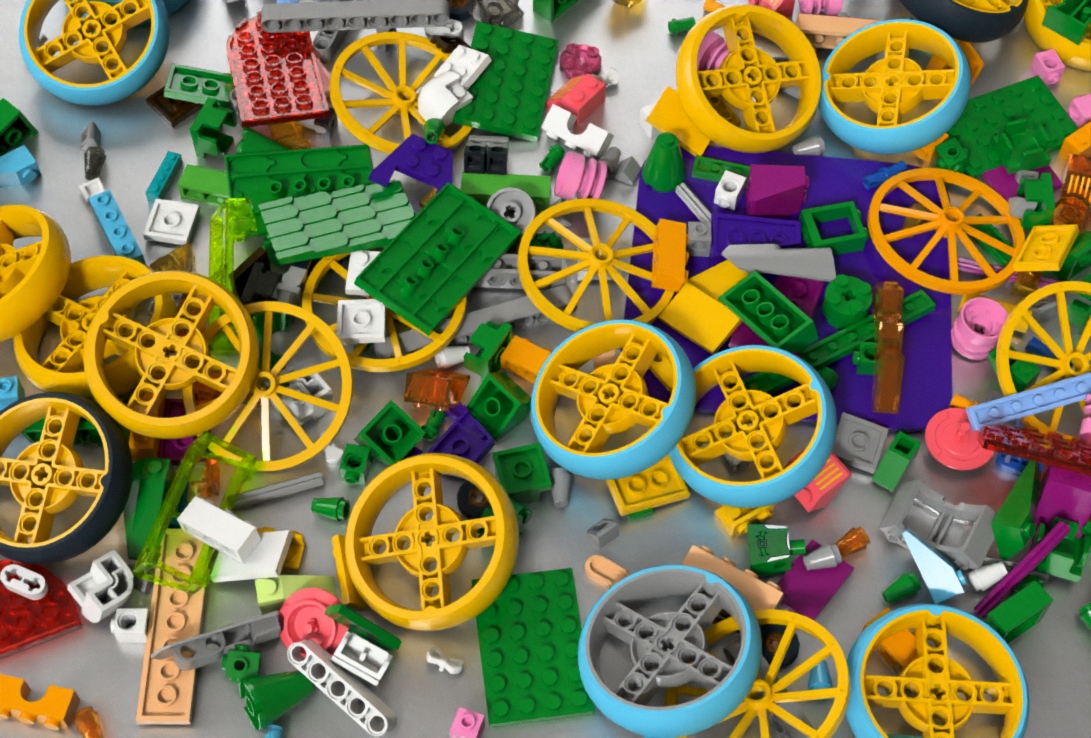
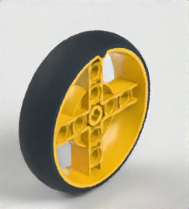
[899,0,1028,43]
[0,392,133,565]

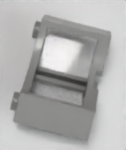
[879,479,996,570]

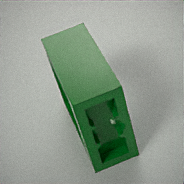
[799,201,868,255]
[984,580,1053,644]

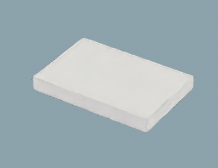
[210,530,293,583]

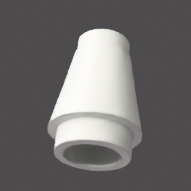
[434,346,471,369]
[967,561,1008,592]

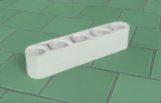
[287,639,397,736]

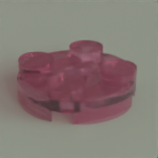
[559,43,602,79]

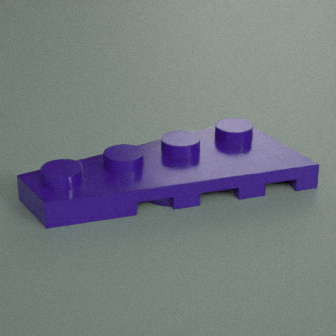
[710,213,801,259]

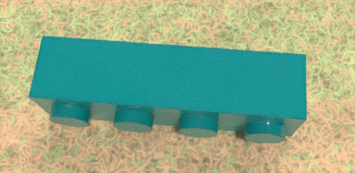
[146,151,183,203]

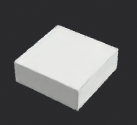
[78,177,106,206]

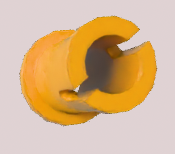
[950,393,980,409]

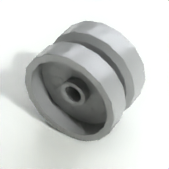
[486,187,538,238]

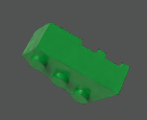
[1042,0,1091,45]

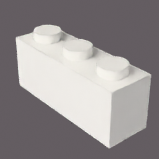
[177,496,261,563]

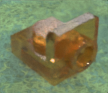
[191,458,220,499]

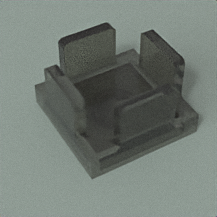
[465,0,524,28]
[240,262,283,327]

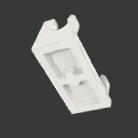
[331,630,393,686]

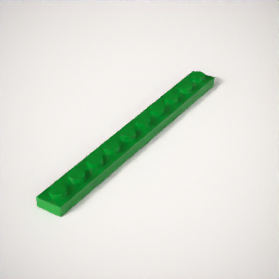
[729,289,936,408]

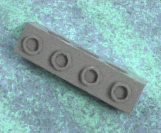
[474,254,567,290]

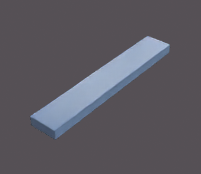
[965,372,1091,432]

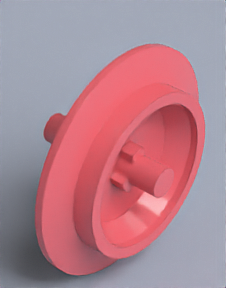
[925,408,996,470]
[278,588,350,658]

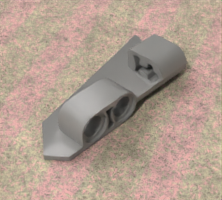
[721,244,836,282]
[150,610,281,671]

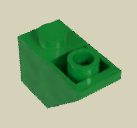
[988,346,1041,393]
[871,431,921,492]

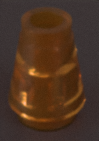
[836,526,870,558]
[72,706,103,738]

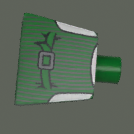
[747,524,806,577]

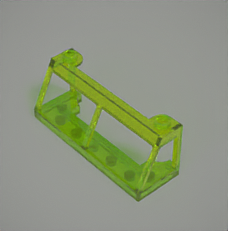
[207,198,257,351]
[132,431,257,594]

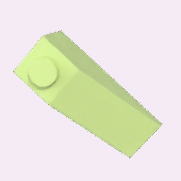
[255,575,338,614]

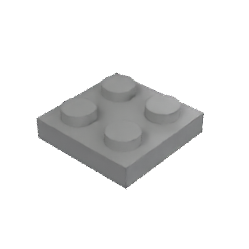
[832,412,889,474]

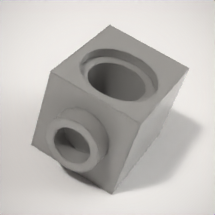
[686,222,712,257]

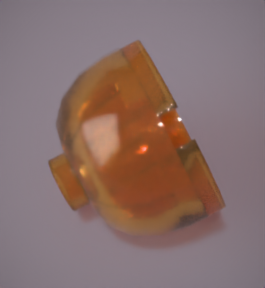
[1049,193,1091,234]

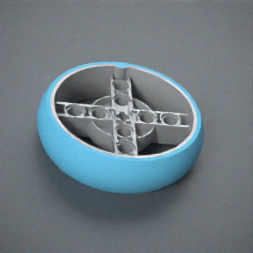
[578,565,762,738]

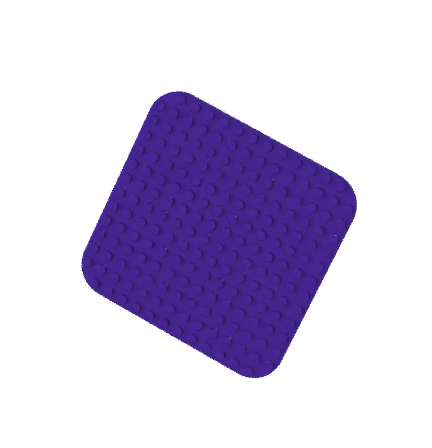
[620,146,952,432]

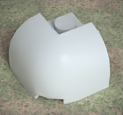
[417,71,473,126]
[264,366,333,426]
[67,550,134,623]

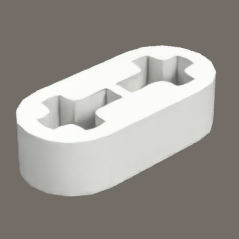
[425,19,463,38]
[0,564,48,600]

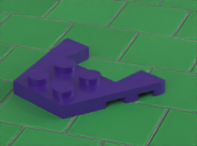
[368,134,453,195]
[402,393,495,479]

